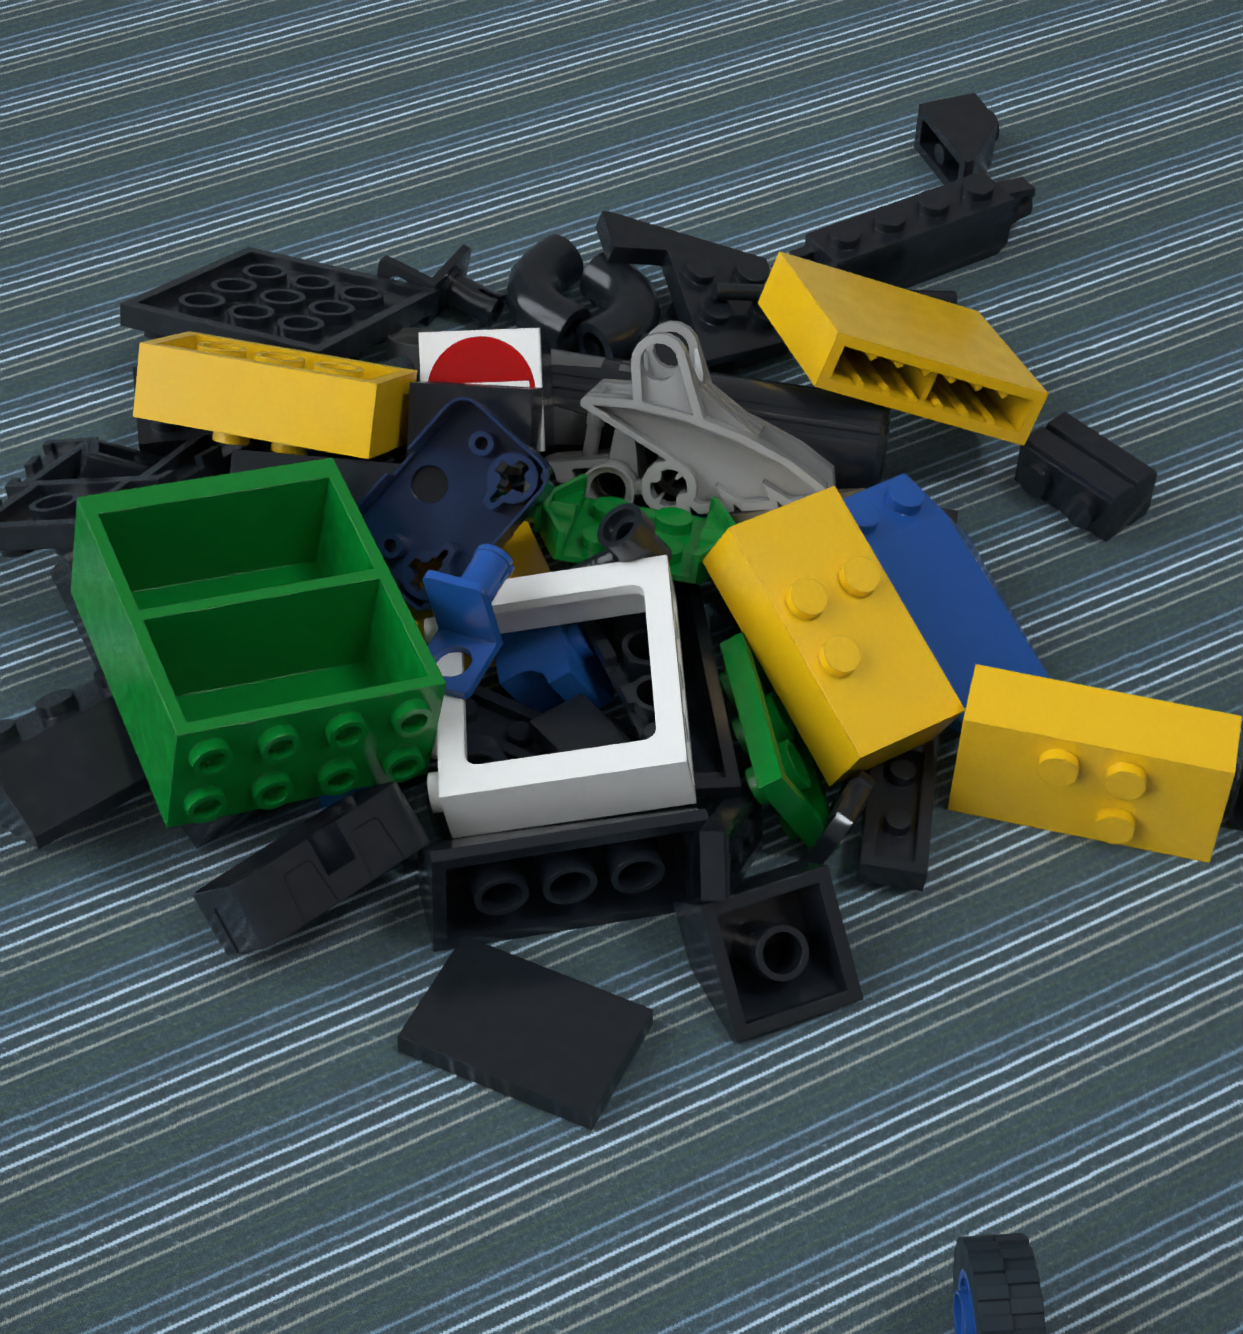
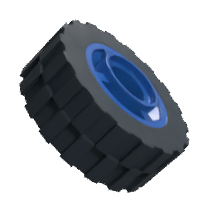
[953,1233,1047,1334]

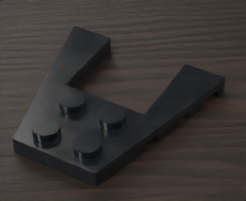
[0,431,258,557]

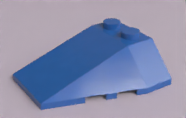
[843,473,1050,733]

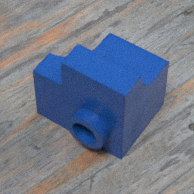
[495,622,615,713]

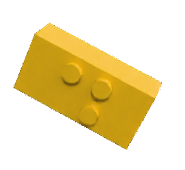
[133,331,418,459]
[702,485,965,787]
[947,664,1242,863]

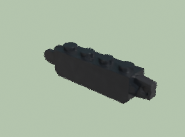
[769,171,1035,289]

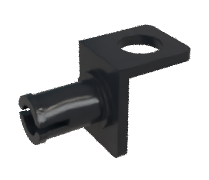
[377,244,506,327]

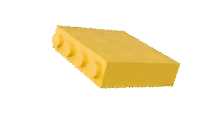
[758,251,1049,446]

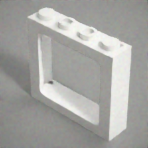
[424,555,697,838]

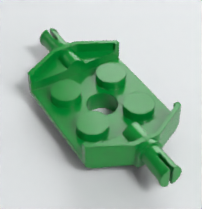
[503,474,736,585]

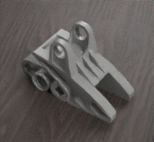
[524,321,836,514]

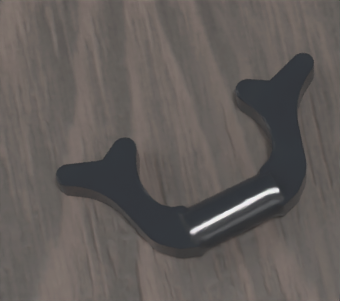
[799,769,876,864]

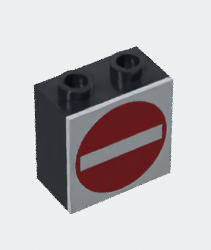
[418,328,555,451]

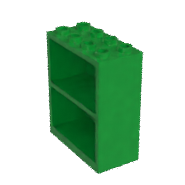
[71,458,446,828]

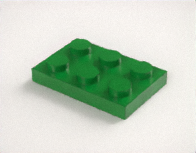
[719,632,841,850]

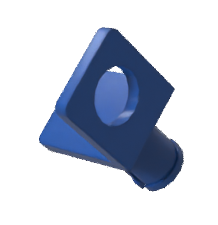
[423,544,515,699]

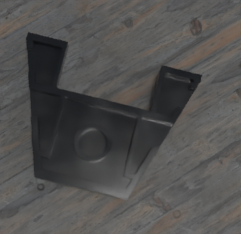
[596,211,790,369]

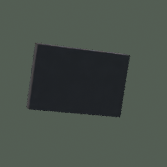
[397,935,654,1130]

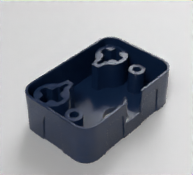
[357,397,555,611]

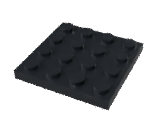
[120,247,439,359]

